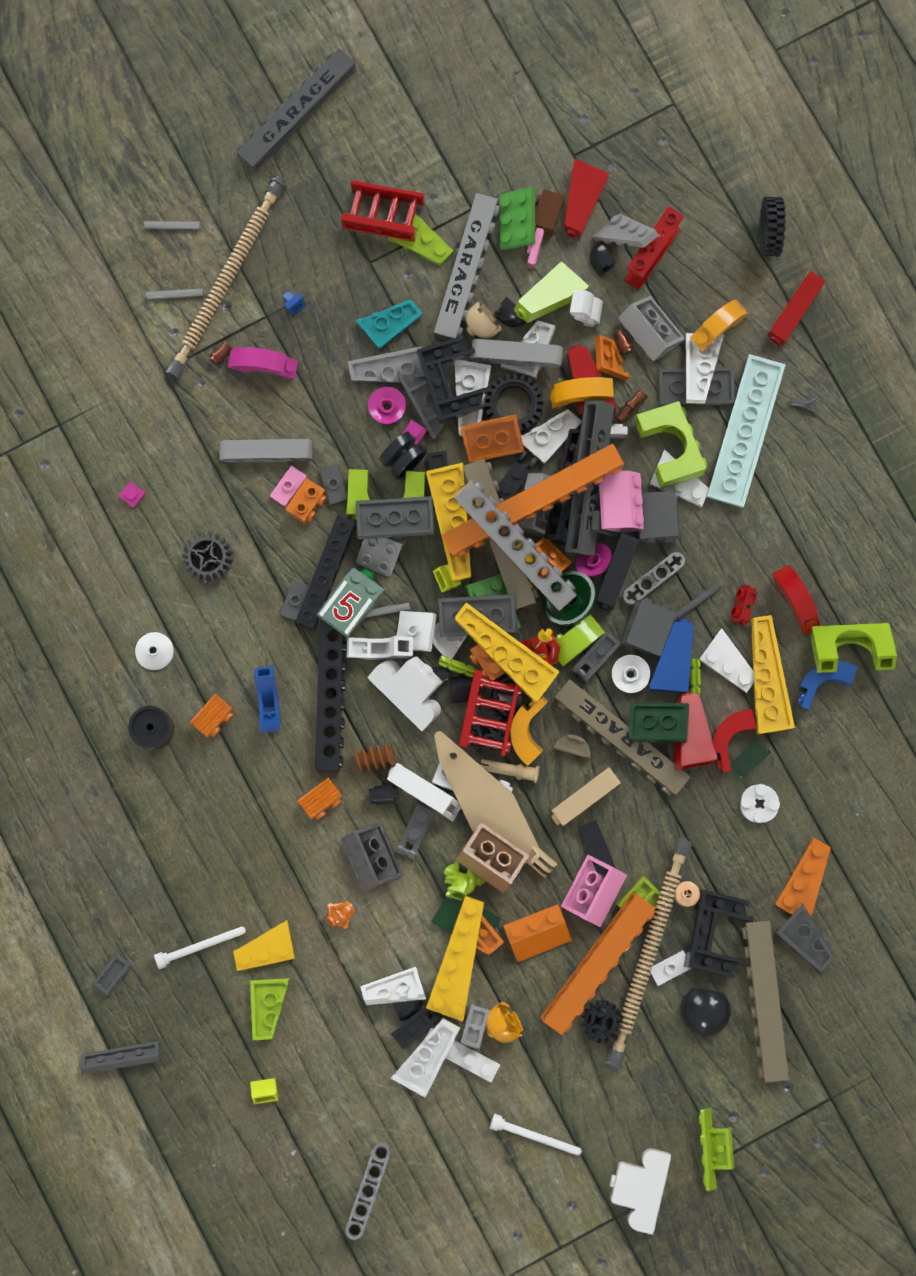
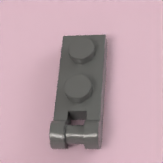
[571,631,621,684]
[395,804,435,861]

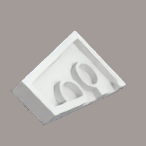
[500,320,556,379]
[521,409,582,465]
[360,967,426,1005]

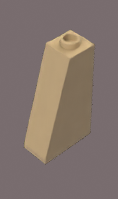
[551,768,621,826]

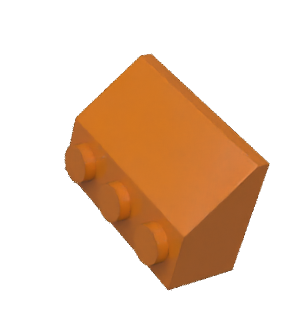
[503,904,572,962]

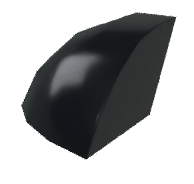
[589,242,616,277]
[494,297,527,328]
[449,677,481,703]
[393,999,424,1022]

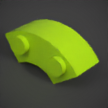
[555,615,605,666]

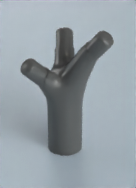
[791,397,819,416]

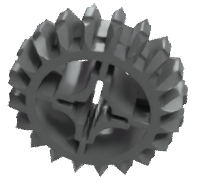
[182,532,234,583]

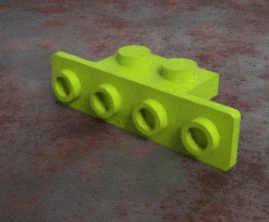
[699,1108,734,1191]

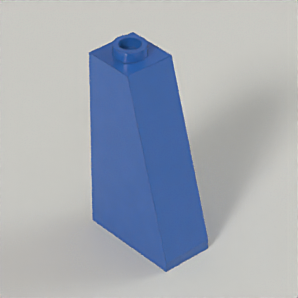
[648,619,693,694]

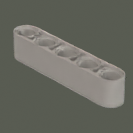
[470,339,563,368]
[220,439,312,462]
[345,1142,391,1240]

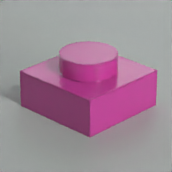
[402,420,428,445]
[119,481,146,509]

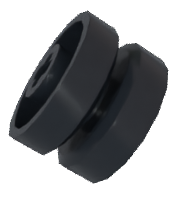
[379,431,427,480]
[128,705,175,750]

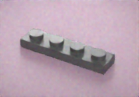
[80,1041,160,1074]

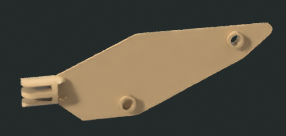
[434,731,557,878]

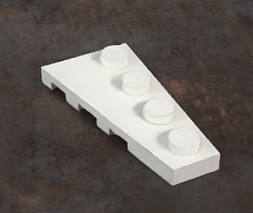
[686,333,724,404]
[391,1019,460,1097]

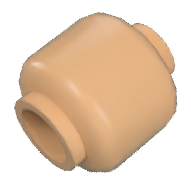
[673,881,700,907]

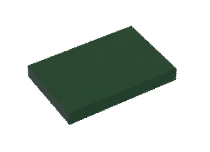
[628,703,690,742]
[431,897,501,952]

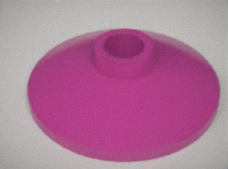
[368,387,406,424]
[576,543,612,577]

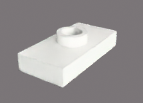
[649,950,690,986]

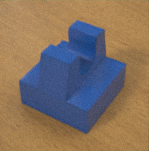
[283,291,306,317]

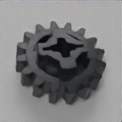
[470,710,505,752]
[581,1000,623,1043]

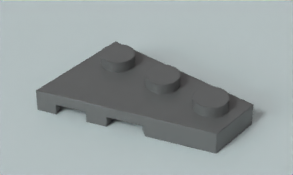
[776,903,835,972]

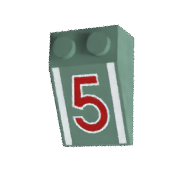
[317,567,384,638]

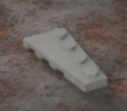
[592,214,659,248]
[348,346,424,383]

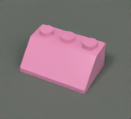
[599,471,644,533]
[561,855,627,927]

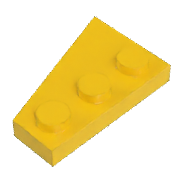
[234,920,295,971]

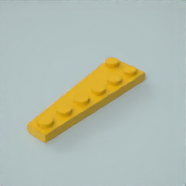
[426,463,471,582]
[454,603,559,703]
[751,615,795,735]
[426,896,484,1022]

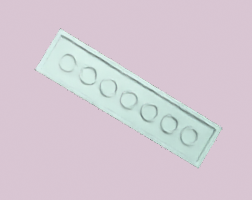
[707,354,785,508]

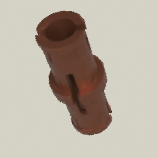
[614,389,648,424]

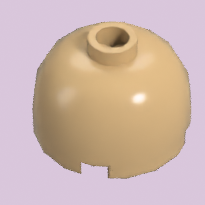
[466,301,502,339]

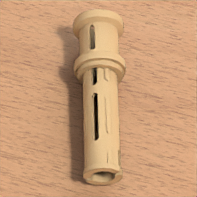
[481,758,540,783]

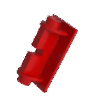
[730,585,757,626]

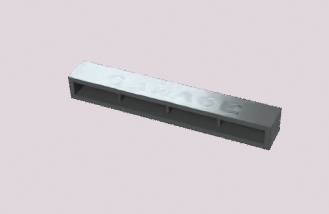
[237,48,356,173]
[565,400,614,556]

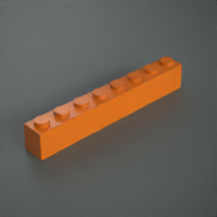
[540,891,655,1035]

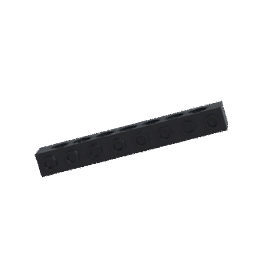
[315,619,347,772]

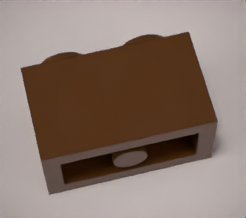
[535,189,565,236]

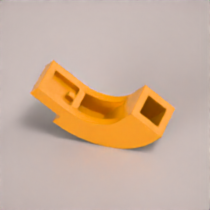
[690,299,750,352]
[550,377,614,409]
[511,696,548,766]

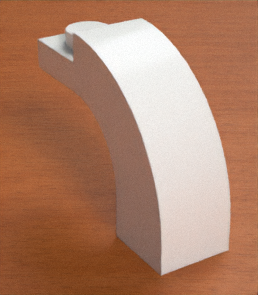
[346,636,413,660]

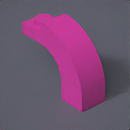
[228,347,298,379]

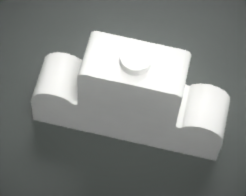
[367,656,442,731]
[610,1149,671,1235]

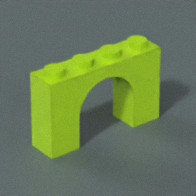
[634,401,707,489]
[347,469,426,521]
[811,623,897,673]

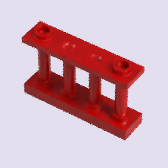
[341,180,425,242]
[624,206,684,291]
[458,670,522,757]

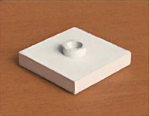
[397,611,437,652]

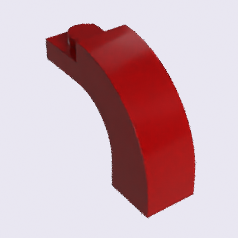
[772,565,821,635]
[712,709,755,773]

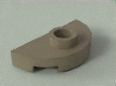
[553,734,591,760]

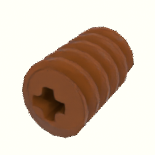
[354,744,395,772]

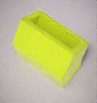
[433,564,462,593]
[250,1078,278,1104]

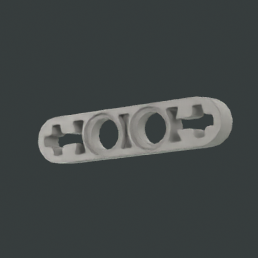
[623,552,685,606]

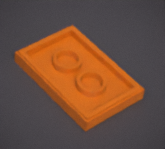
[460,414,525,463]

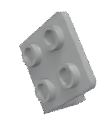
[356,537,408,577]

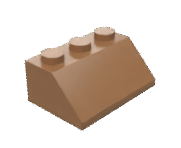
[455,822,529,893]

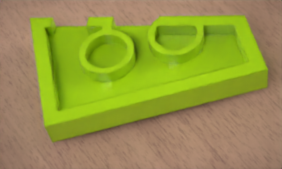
[388,213,454,266]
[250,978,290,1040]

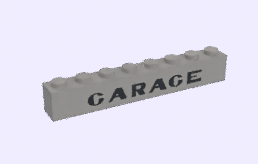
[434,193,500,341]

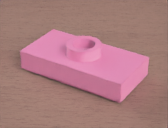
[527,228,544,270]
[270,465,307,508]

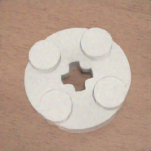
[740,784,780,823]

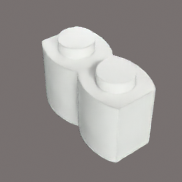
[570,290,603,327]

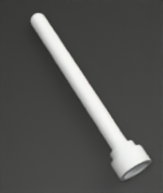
[154,927,246,969]
[489,1114,582,1155]

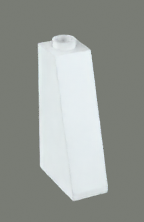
[387,763,461,822]

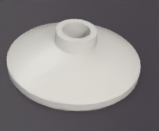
[135,632,174,670]
[612,655,650,693]

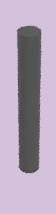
[674,582,721,622]

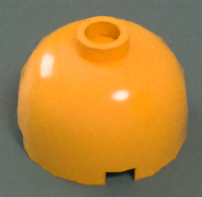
[486,1002,523,1043]

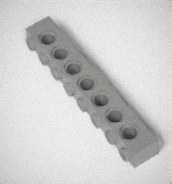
[454,480,576,611]

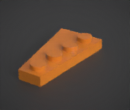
[774,838,831,917]

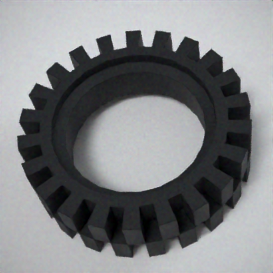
[758,197,786,257]
[485,373,543,433]

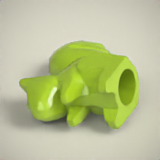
[444,861,486,900]

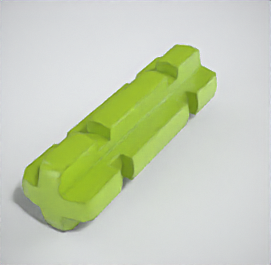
[438,655,475,677]
[690,659,701,695]

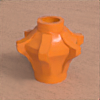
[326,901,355,930]

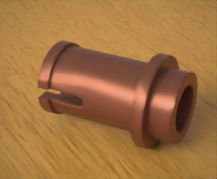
[613,330,633,356]
[209,341,233,366]

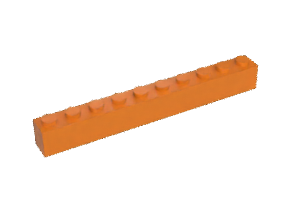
[442,443,624,558]

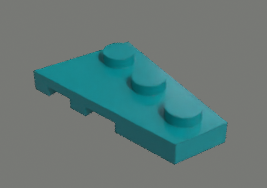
[356,300,423,350]

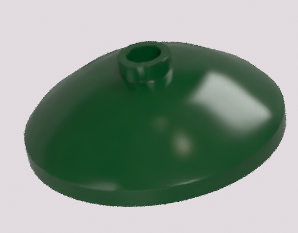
[542,571,596,626]

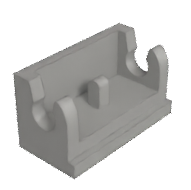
[460,1004,490,1049]

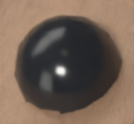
[680,988,731,1036]

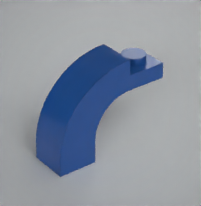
[798,661,858,711]
[254,666,281,733]

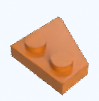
[595,335,630,381]
[450,915,505,955]

